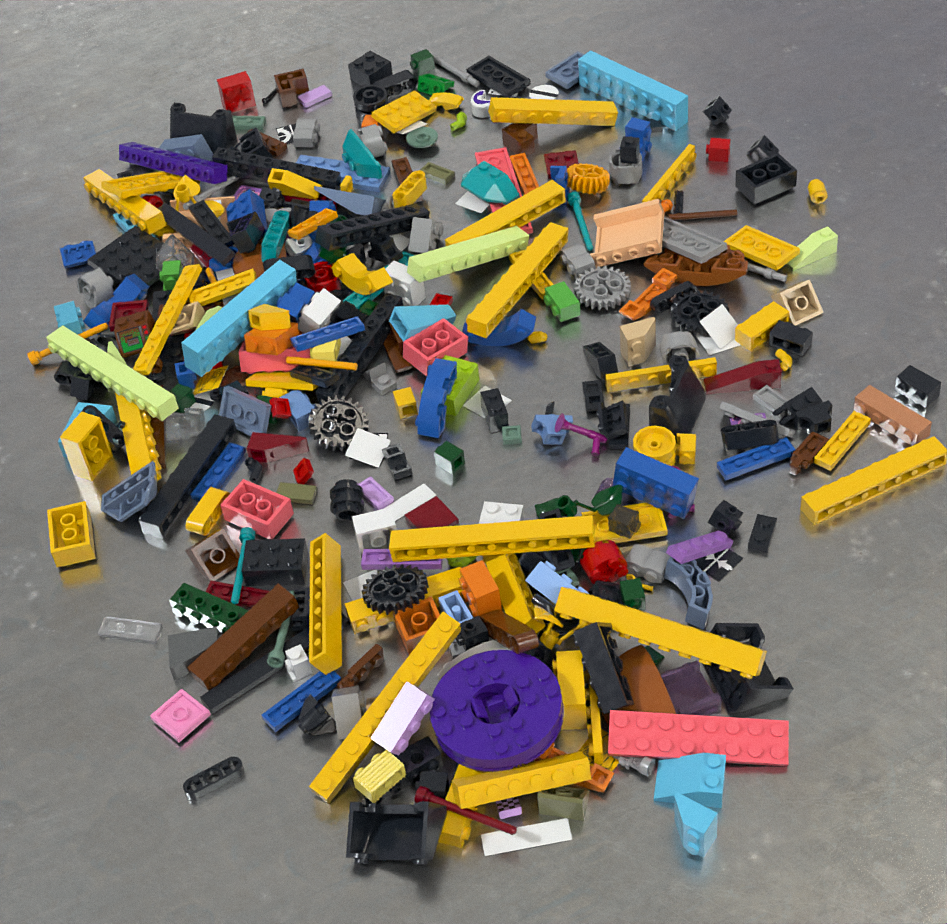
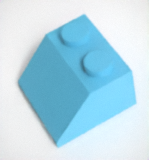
[674,792,718,858]

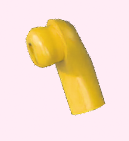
[526,331,548,344]

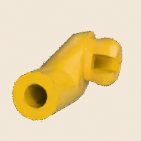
[775,349,792,371]

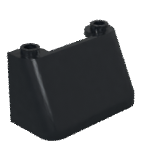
[170,102,238,155]
[649,354,706,444]
[705,623,794,713]
[346,802,447,865]

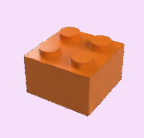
[458,560,502,617]
[393,597,440,655]

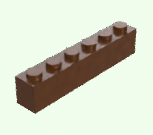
[187,583,299,691]

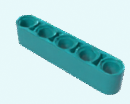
[261,210,290,262]

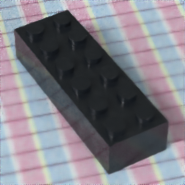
[151,290,185,378]

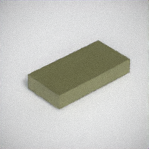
[420,162,455,185]
[276,482,318,505]

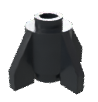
[289,205,318,228]
[298,694,337,736]

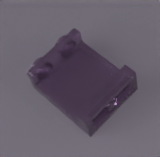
[660,661,722,716]

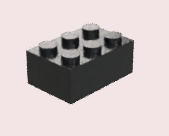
[735,153,797,204]
[242,538,309,586]

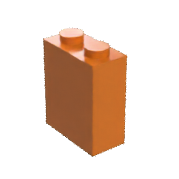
[244,322,299,356]

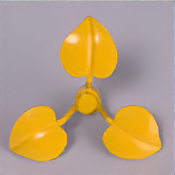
[153,175,225,236]
[533,595,587,650]

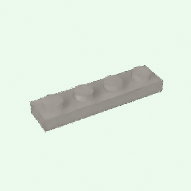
[720,401,795,438]

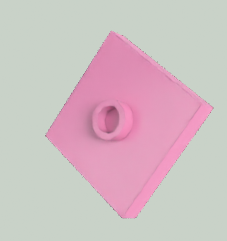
[150,689,211,742]

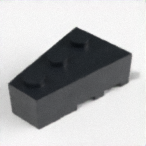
[226,211,265,254]

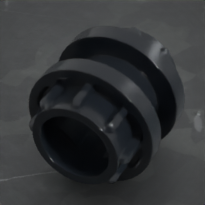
[330,479,364,521]

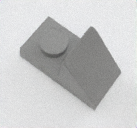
[362,363,397,396]

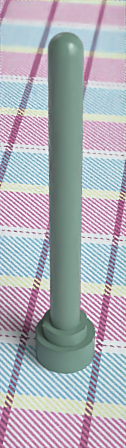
[267,590,296,668]

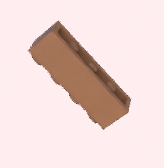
[854,385,932,446]

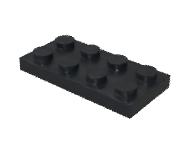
[466,56,531,98]

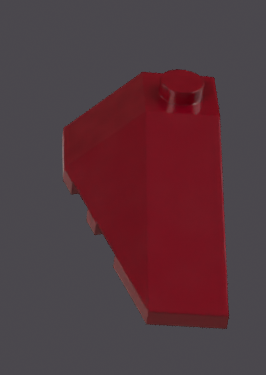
[704,359,782,395]

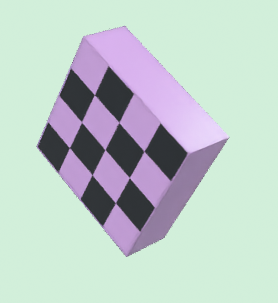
[495,797,522,819]

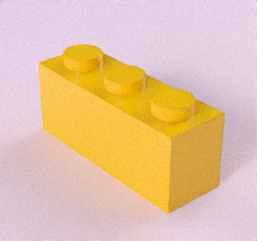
[735,301,790,351]

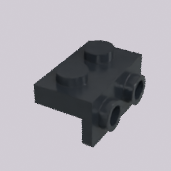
[596,400,629,441]

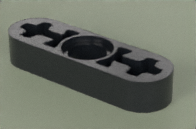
[650,281,697,314]
[183,756,244,800]

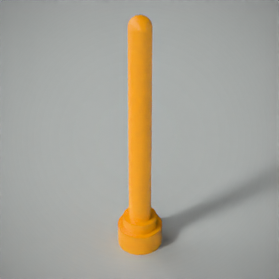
[27,323,108,366]

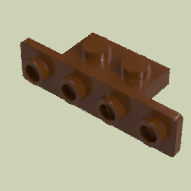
[383,320,413,373]

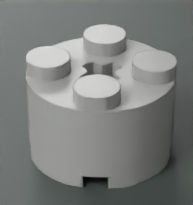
[357,124,388,158]
[609,148,642,185]
[77,268,114,308]
[660,331,700,365]

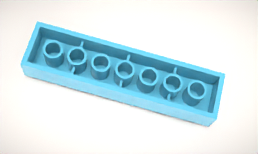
[578,50,688,131]
[181,260,297,377]

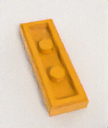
[287,208,338,240]

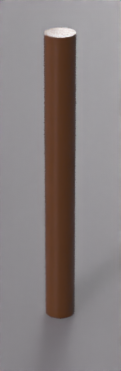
[669,209,737,221]

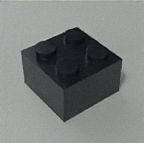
[348,51,393,86]

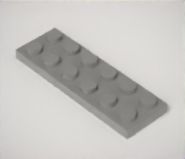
[662,216,727,264]

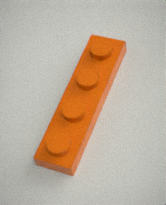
[509,153,539,195]

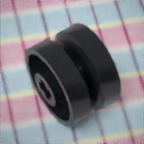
[353,85,388,122]

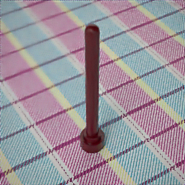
[414,786,517,835]

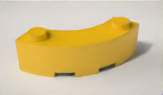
[331,253,393,295]

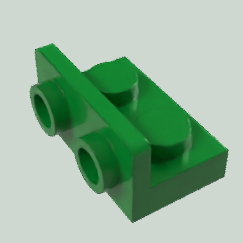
[417,73,455,95]

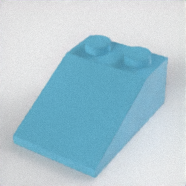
[654,753,726,808]

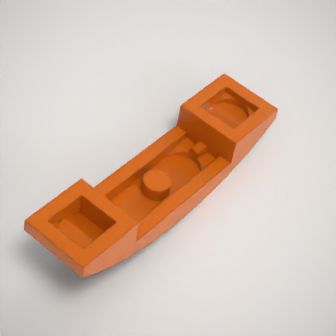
[619,268,677,321]
[534,742,614,792]

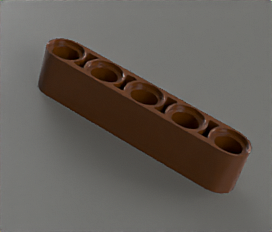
[479,610,539,654]

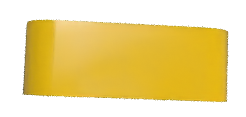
[392,170,427,208]
[186,487,230,536]

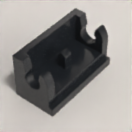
[292,586,310,631]

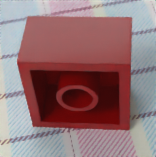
[216,71,256,113]

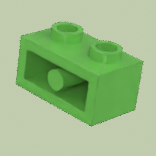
[160,260,183,291]
[544,281,580,322]

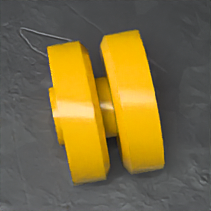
[633,426,676,466]

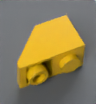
[248,304,291,331]

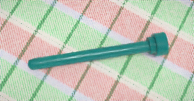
[567,191,594,251]
[231,527,256,605]

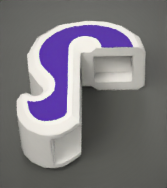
[471,90,491,119]

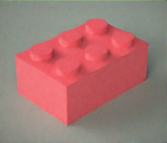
[403,318,468,376]
[221,479,294,540]

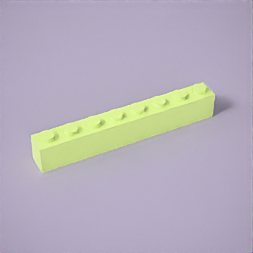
[407,226,529,283]

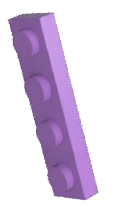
[666,530,734,564]
[361,549,443,570]

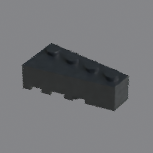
[574,622,634,714]

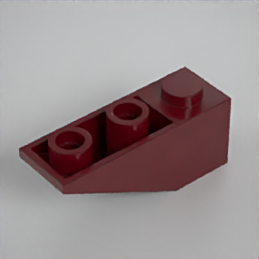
[246,432,309,463]

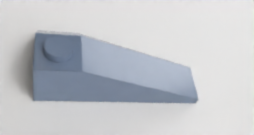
[314,186,386,216]

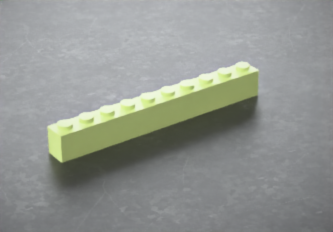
[46,325,179,421]

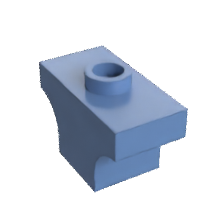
[531,414,573,445]

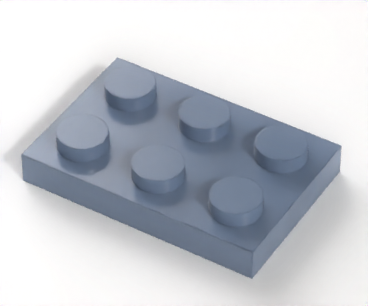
[545,51,584,89]
[219,386,272,436]

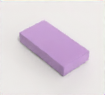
[297,85,332,108]
[358,476,394,510]

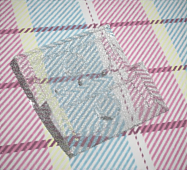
[165,408,204,444]

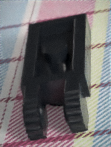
[773,387,823,426]

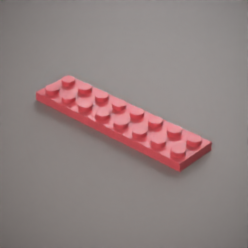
[475,147,533,234]
[608,710,789,767]

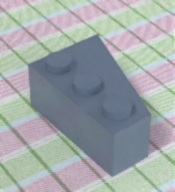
[159,134,213,162]

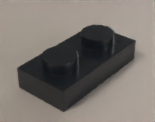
[748,514,777,553]

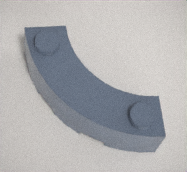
[664,556,713,630]

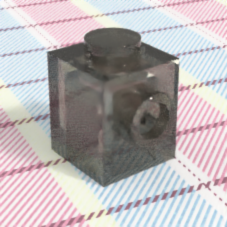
[608,504,641,539]

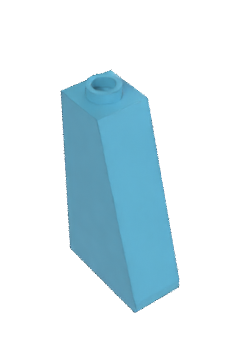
[389,305,457,341]

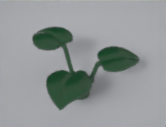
[535,485,623,563]

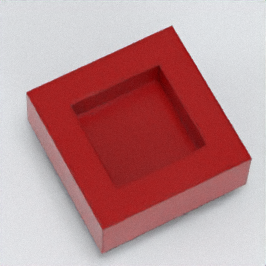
[430,293,453,306]
[269,397,292,419]
[293,458,314,485]

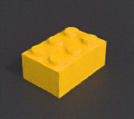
[60,411,113,481]
[47,501,96,567]
[552,650,587,730]

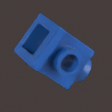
[175,362,197,389]

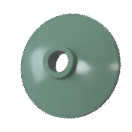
[406,127,438,148]

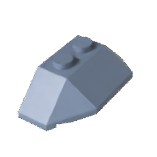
[101,461,157,522]

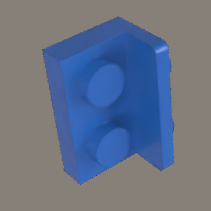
[550,166,570,205]
[60,240,96,269]

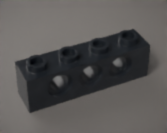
[352,736,443,805]

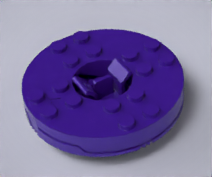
[430,650,564,772]

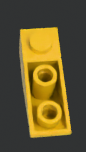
[267,168,322,200]

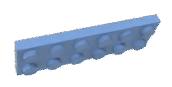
[296,155,390,192]

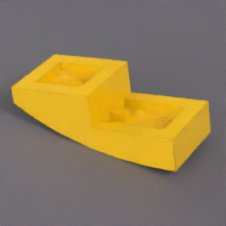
[429,93,464,110]

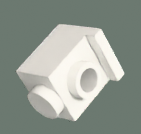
[285,235,313,256]
[284,644,312,682]

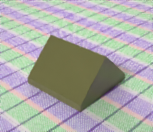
[537,786,590,821]

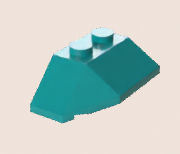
[342,129,383,179]
[461,161,520,205]

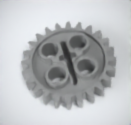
[574,266,631,310]

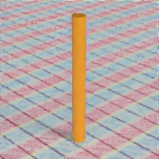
[286,356,358,370]

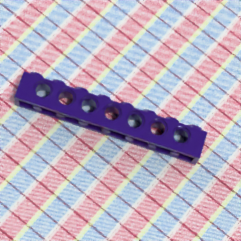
[119,142,227,184]

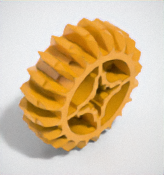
[567,163,610,194]

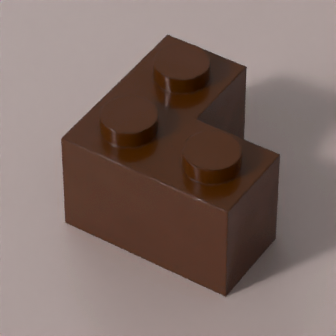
[274,68,309,107]
[502,123,538,156]

